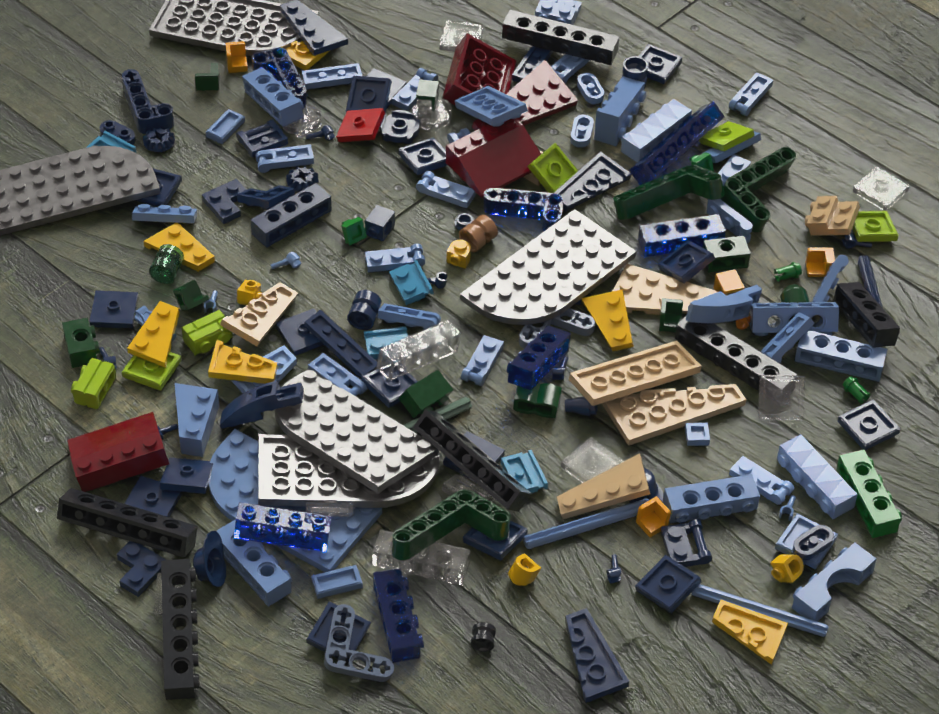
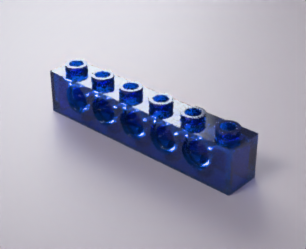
[629,101,725,185]

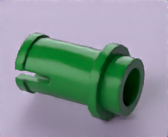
[774,262,802,282]
[843,376,870,404]

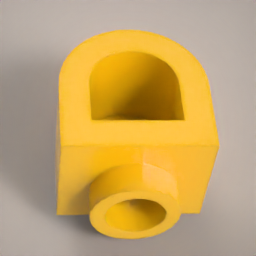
[446,240,471,269]
[237,279,262,306]
[508,553,541,586]
[771,554,804,583]

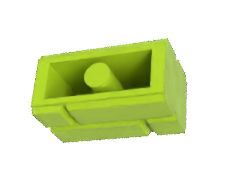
[181,310,233,355]
[71,358,116,409]

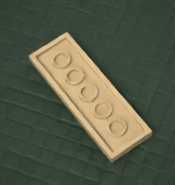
[569,341,702,406]

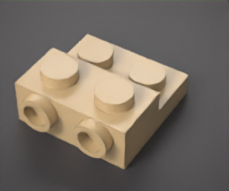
[805,196,860,236]

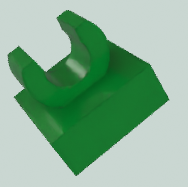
[689,152,714,172]
[341,217,367,245]

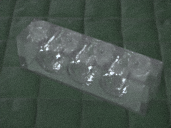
[377,320,461,381]
[373,529,470,585]

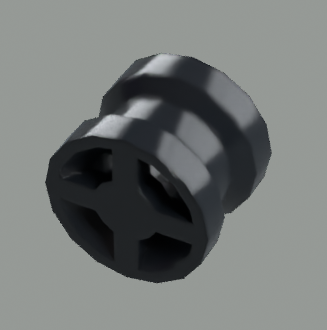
[471,622,496,652]

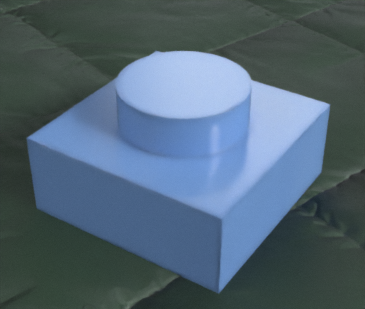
[685,423,710,446]

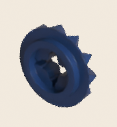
[143,127,175,152]
[286,166,319,192]

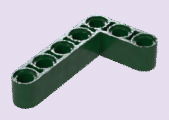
[720,147,796,233]
[613,165,725,220]
[392,489,511,561]

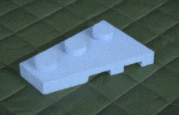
[231,345,297,393]

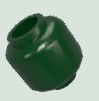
[780,284,810,317]

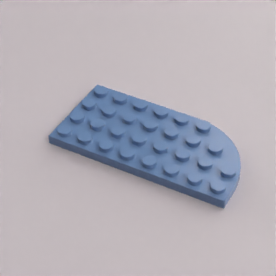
[209,429,382,572]

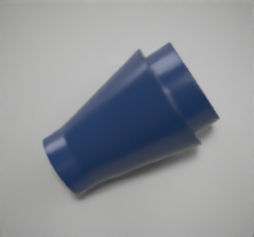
[565,396,598,417]

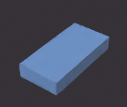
[206,109,245,144]
[311,565,363,599]

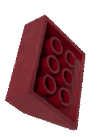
[442,33,516,106]
[446,118,541,198]
[68,412,170,492]

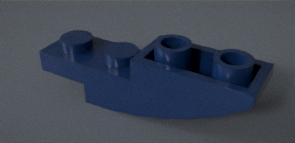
[220,381,304,429]

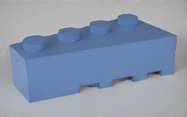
[594,76,646,146]

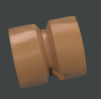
[459,215,498,252]

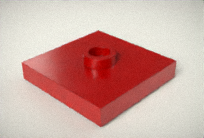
[336,108,385,142]

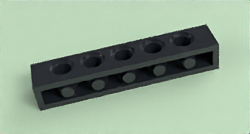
[502,10,619,65]
[675,316,797,403]
[413,409,532,512]
[57,488,198,557]
[161,559,200,700]

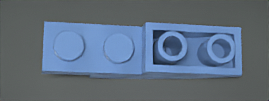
[686,285,762,323]

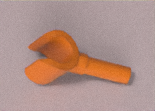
[736,316,750,329]

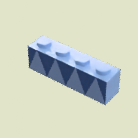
[621,99,692,163]
[777,434,857,519]

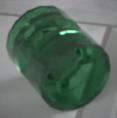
[149,244,184,284]

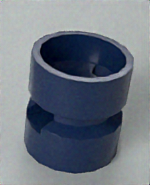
[622,56,648,90]
[347,290,382,330]

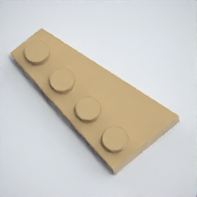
[220,282,298,346]
[557,453,650,519]

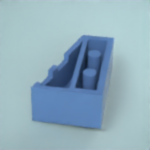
[175,383,219,457]

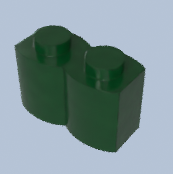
[513,379,562,418]

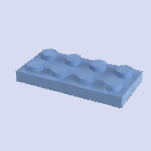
[454,86,528,126]

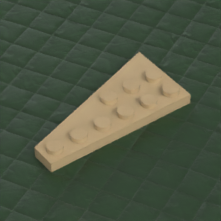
[612,264,728,315]
[602,384,746,446]

